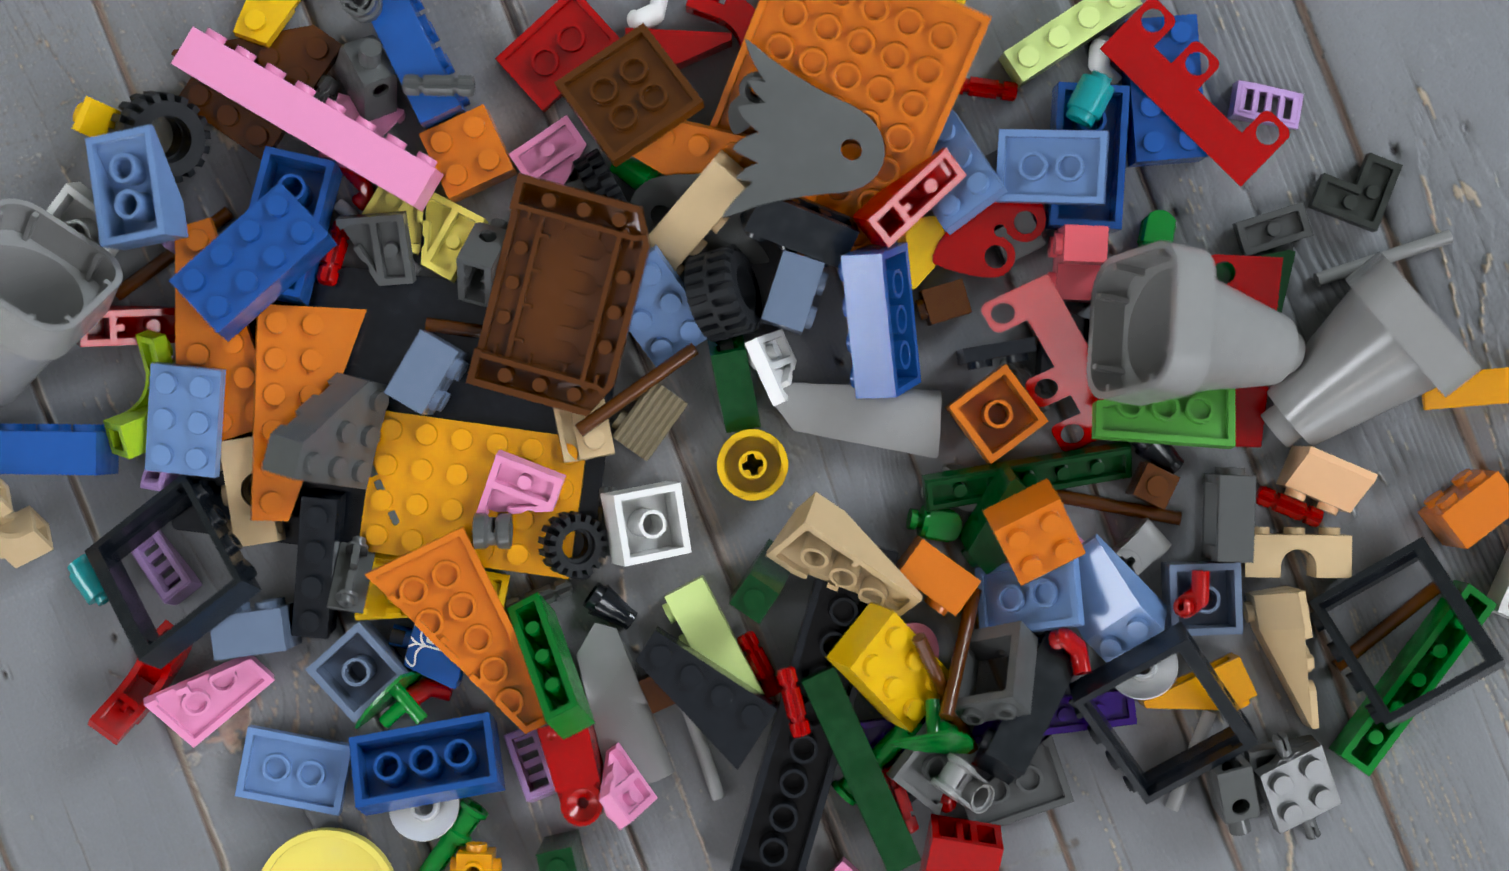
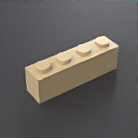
[649,149,751,276]

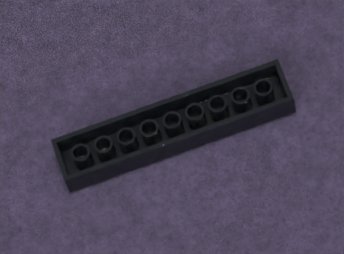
[730,545,899,871]

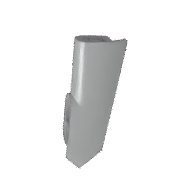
[776,383,942,458]
[576,622,675,784]

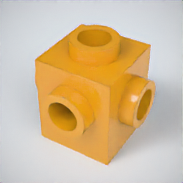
[450,841,502,871]

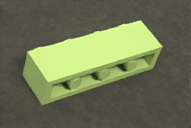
[998,0,1142,88]
[662,575,765,695]

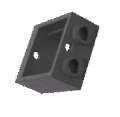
[1201,467,1256,563]
[955,621,1038,725]

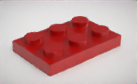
[495,0,620,113]

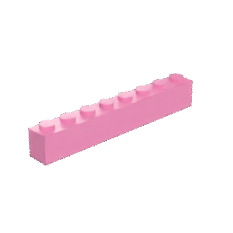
[171,27,444,212]

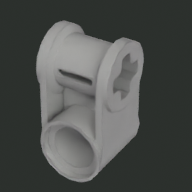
[1112,517,1172,576]
[930,752,995,814]

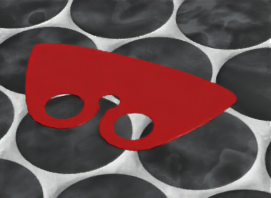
[932,202,1046,278]

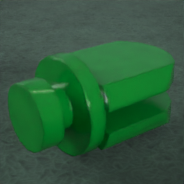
[1137,210,1176,247]
[906,505,962,542]

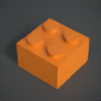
[419,104,518,203]
[945,364,1049,464]
[1417,468,1509,550]
[983,478,1086,586]
[895,535,981,616]

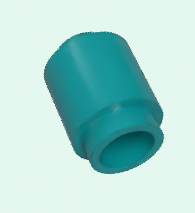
[1066,71,1115,128]
[67,553,109,606]

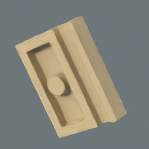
[553,398,615,463]

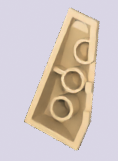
[766,492,923,616]
[1242,585,1319,729]

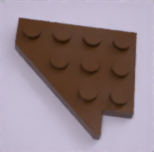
[171,25,342,160]

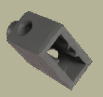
[334,35,397,121]
[456,218,508,308]
[1204,754,1260,836]

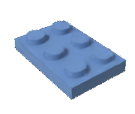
[931,110,1008,235]
[995,129,1109,206]
[629,245,708,367]
[145,362,226,478]
[975,558,1085,633]
[235,725,351,816]

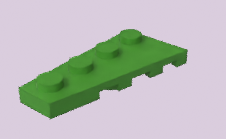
[1092,388,1235,449]

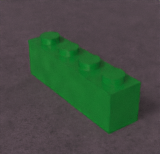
[507,592,595,740]

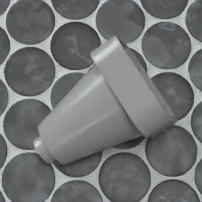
[0,198,123,406]
[1087,240,1305,406]
[1261,251,1482,448]

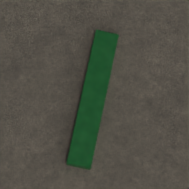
[922,441,1132,512]
[800,665,922,871]

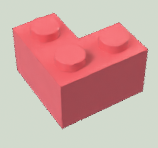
[1048,224,1109,303]

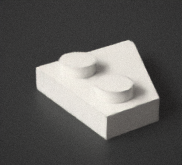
[744,329,797,407]

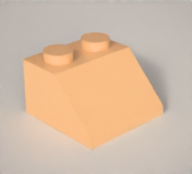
[1276,445,1378,516]

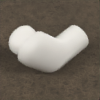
[627,0,668,29]
[1088,35,1123,85]

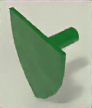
[355,671,428,729]
[890,699,973,754]

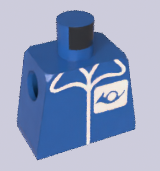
[389,624,464,689]

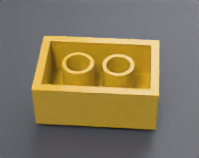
[826,602,949,733]

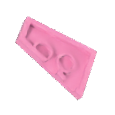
[143,655,275,748]

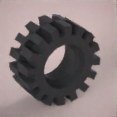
[573,148,627,202]
[538,511,608,578]

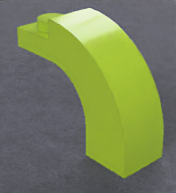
[103,330,176,459]

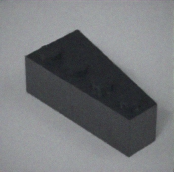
[636,626,777,770]
[971,630,1074,785]

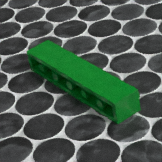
[1328,580,1498,776]

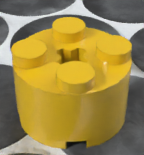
[717,429,788,501]

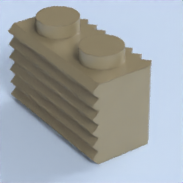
[611,383,688,461]

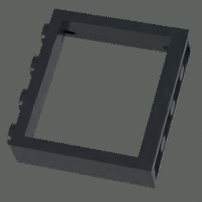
[85,474,261,669]
[1308,537,1505,730]
[1068,621,1259,805]

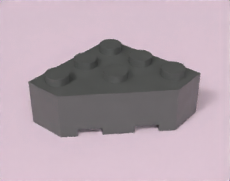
[262,373,390,490]

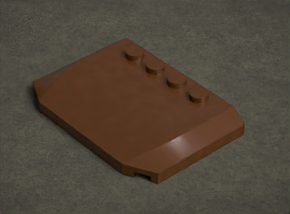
[466,173,651,417]

